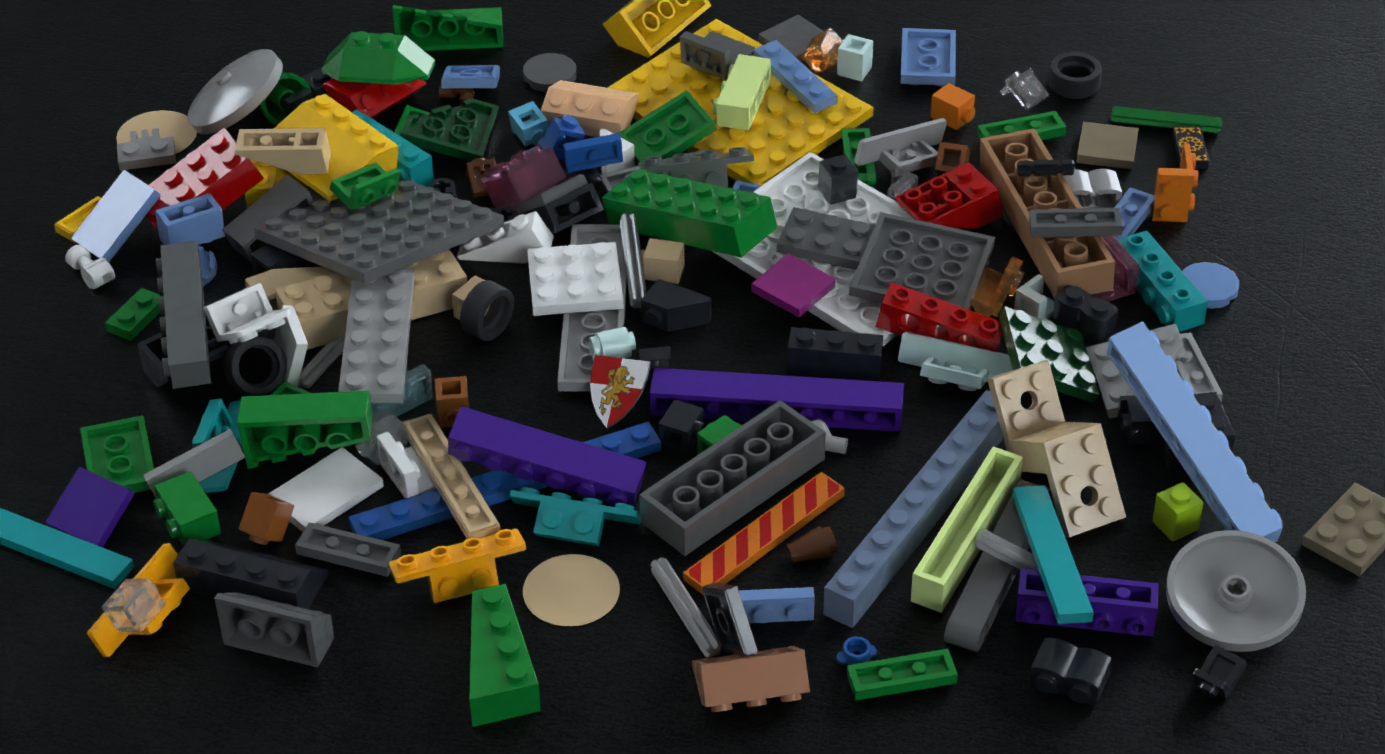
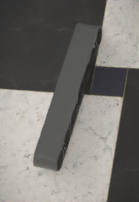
[944,479,1052,652]

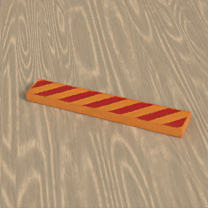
[683,472,845,595]

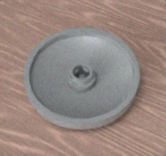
[188,49,283,134]
[1166,530,1306,652]

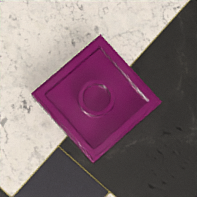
[751,253,836,317]

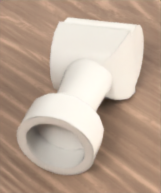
[65,245,115,289]

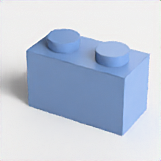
[155,193,225,245]

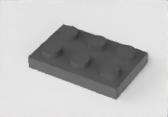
[776,207,875,270]

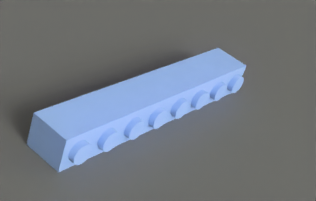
[1106,322,1283,542]

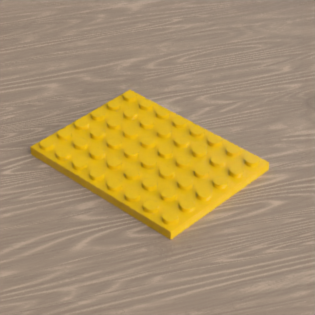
[607,19,873,185]

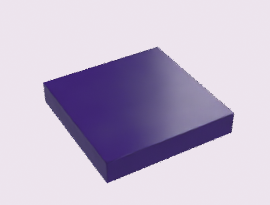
[45,467,135,548]

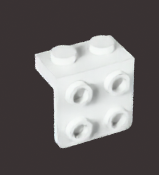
[203,283,291,344]

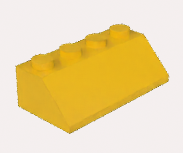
[603,0,712,58]

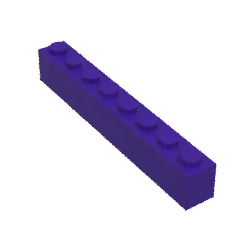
[650,368,904,432]

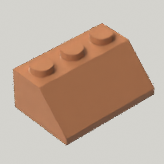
[692,646,810,712]

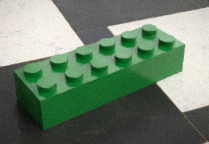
[602,169,778,258]

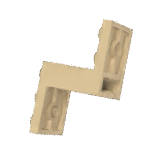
[987,360,1126,537]

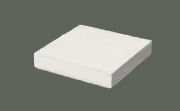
[274,305,308,387]

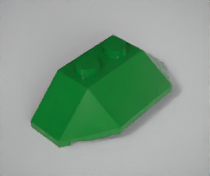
[322,31,435,84]

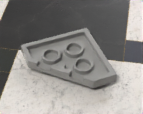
[1086,324,1185,419]

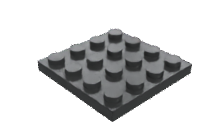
[849,212,995,310]

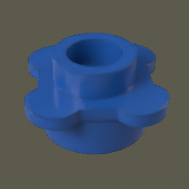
[837,636,877,665]

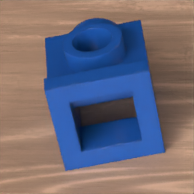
[539,115,586,161]

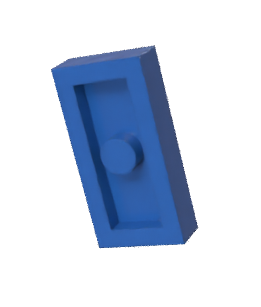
[563,133,623,173]

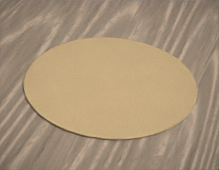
[116,110,197,154]
[523,554,620,626]

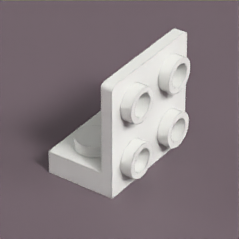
[376,431,437,499]

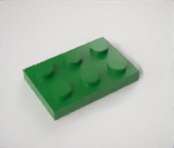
[619,90,717,163]
[80,415,154,493]

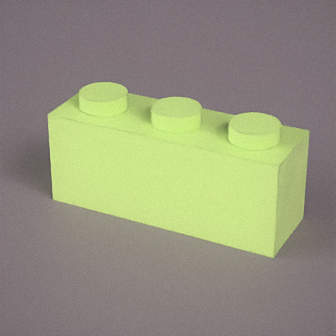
[713,54,771,131]

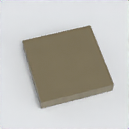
[1076,122,1139,170]

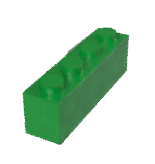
[393,5,503,51]

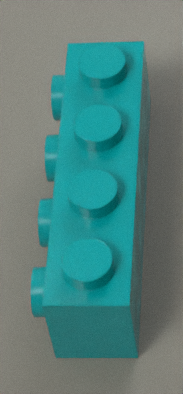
[352,109,434,187]
[1112,231,1208,332]

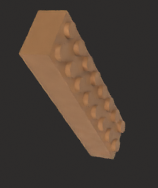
[980,129,1115,298]

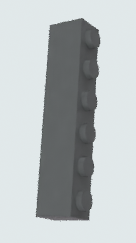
[156,241,211,389]

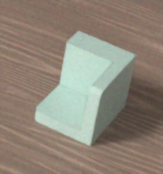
[837,34,873,81]
[1014,274,1055,319]

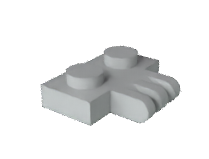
[117,128,176,171]

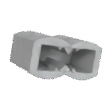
[1063,169,1122,208]

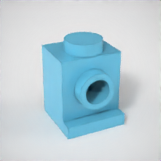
[508,101,549,146]

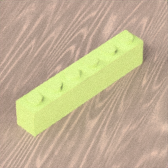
[911,447,1023,613]

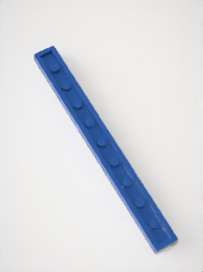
[349,421,661,540]

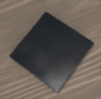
[702,583,758,657]

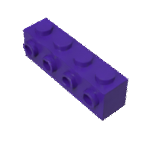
[1015,569,1158,636]

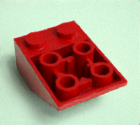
[894,162,1003,229]

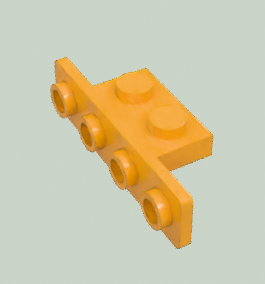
[389,529,526,604]
[87,543,190,657]

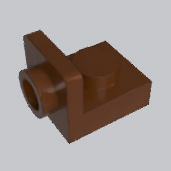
[465,158,502,198]

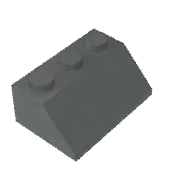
[214,592,334,667]

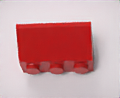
[322,78,426,119]

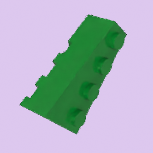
[237,391,373,469]
[469,584,541,727]

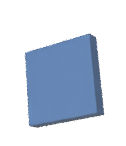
[441,65,500,89]

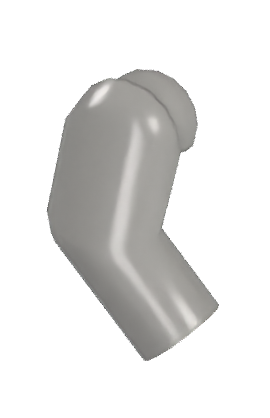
[811,420,848,454]

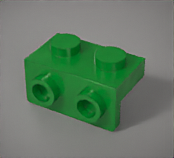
[329,163,401,211]

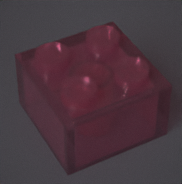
[481,146,567,208]

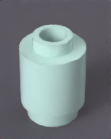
[589,327,636,361]

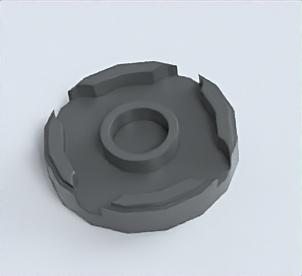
[523,53,576,92]

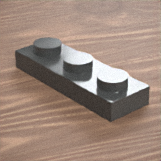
[1029,208,1122,238]
[295,522,401,577]

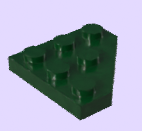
[400,99,499,162]

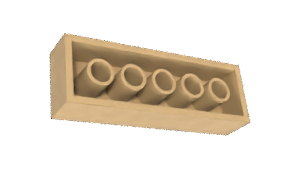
[275,249,467,350]

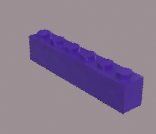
[448,406,646,507]

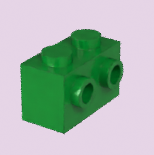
[153,471,221,547]

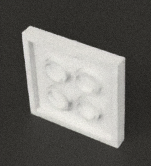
[527,242,624,316]

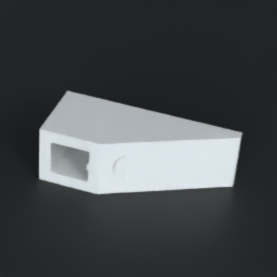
[457,211,554,264]

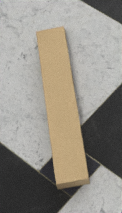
[402,414,500,539]

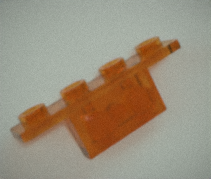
[969,256,1024,317]

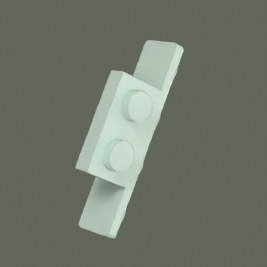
[898,332,1013,391]

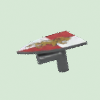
[590,355,651,429]

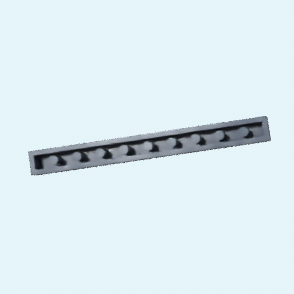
[823,390,1003,628]

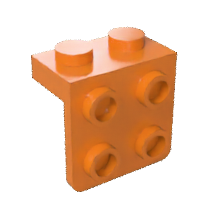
[1152,143,1198,222]

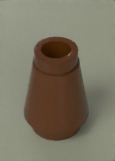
[786,526,838,564]

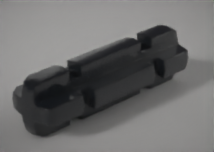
[1017,159,1075,177]

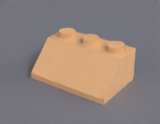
[541,80,639,137]

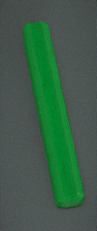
[1111,106,1222,134]

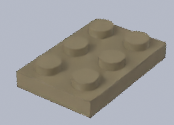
[1302,483,1385,577]

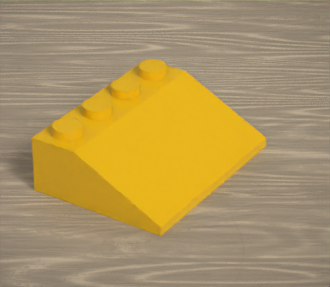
[274,94,399,202]

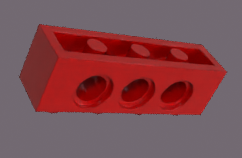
[875,282,1003,352]

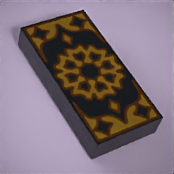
[1172,127,1209,169]

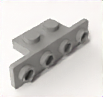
[854,118,947,176]

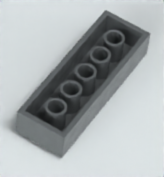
[639,400,826,556]

